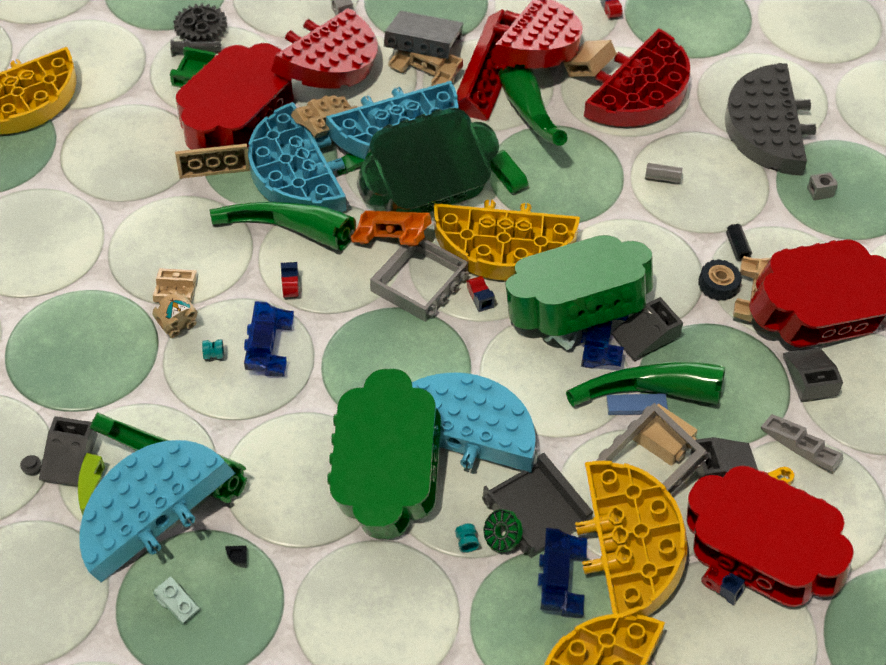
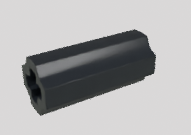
[726,223,752,261]

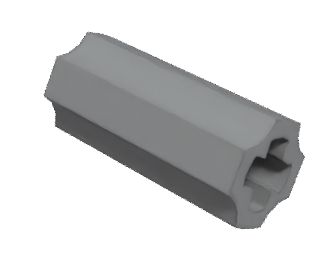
[645,163,683,183]

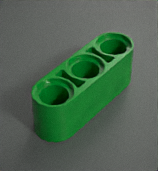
[487,150,528,193]

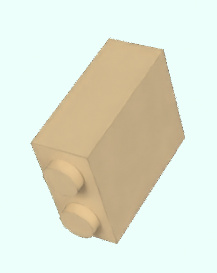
[563,40,617,77]
[633,404,698,466]

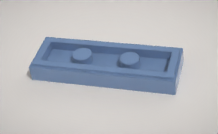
[606,394,668,415]

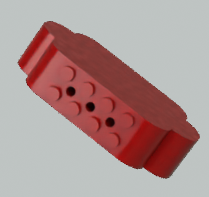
[176,43,294,150]
[749,239,886,348]
[686,466,854,607]

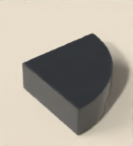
[225,545,247,568]

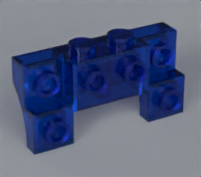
[244,301,294,377]
[581,315,629,369]
[537,528,587,618]

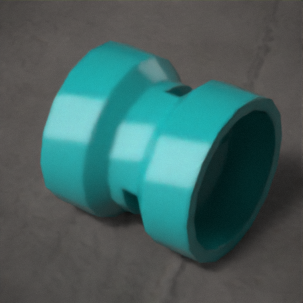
[202,339,224,359]
[455,523,480,553]

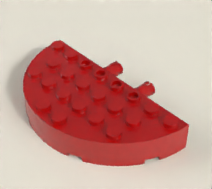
[493,0,583,68]
[271,8,378,89]
[584,28,690,127]

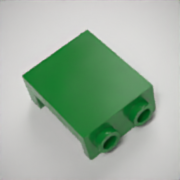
[169,47,216,88]

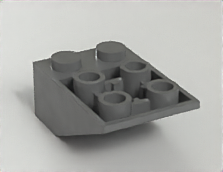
[612,297,683,360]
[783,348,843,401]
[39,416,98,486]
[690,437,758,479]

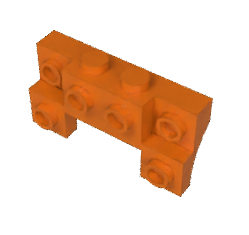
[351,211,432,247]

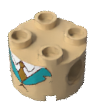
[152,292,197,338]

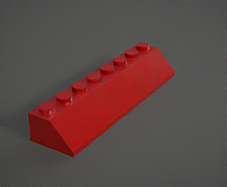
[452,9,513,121]

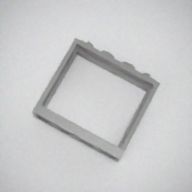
[370,239,469,322]
[597,403,709,495]

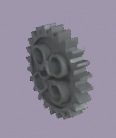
[174,3,227,42]

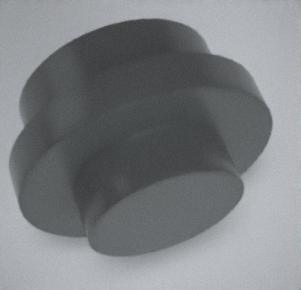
[20,455,41,475]

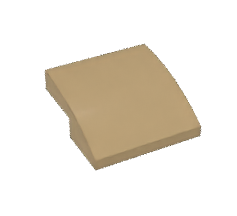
[153,268,197,302]

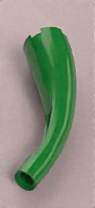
[499,64,568,146]
[209,202,356,251]
[566,362,725,407]
[90,412,247,503]

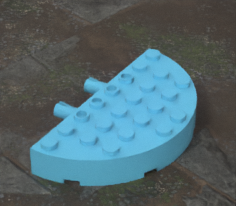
[326,81,458,164]
[248,102,347,212]
[412,373,535,472]
[79,440,235,582]

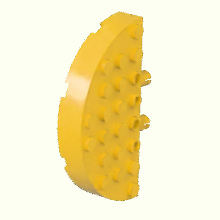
[0,46,76,134]
[434,200,580,280]
[575,461,687,618]
[544,613,665,665]

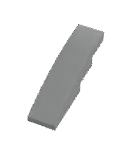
[761,414,843,472]

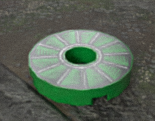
[483,509,523,552]

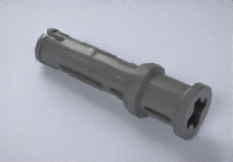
[170,39,221,55]

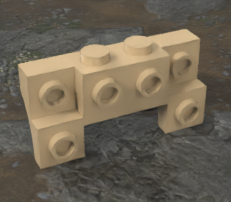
[389,49,463,86]
[291,95,357,137]
[733,256,771,322]

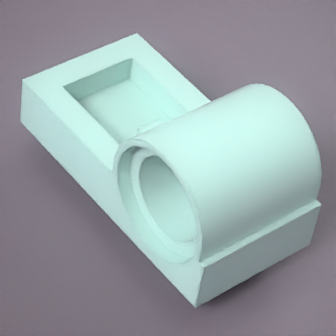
[153,576,199,624]

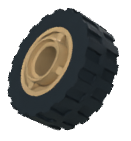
[698,259,742,300]

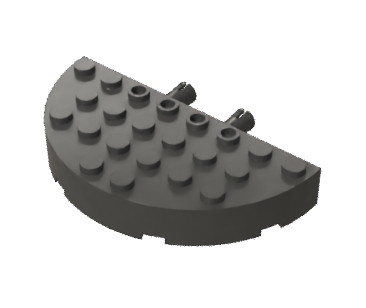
[725,63,816,176]

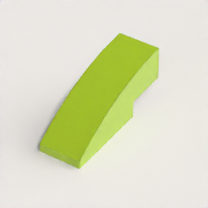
[78,453,105,516]

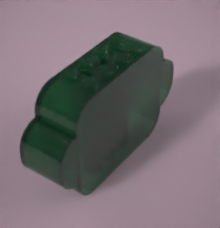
[357,108,499,213]

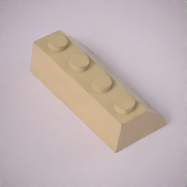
[175,144,250,179]

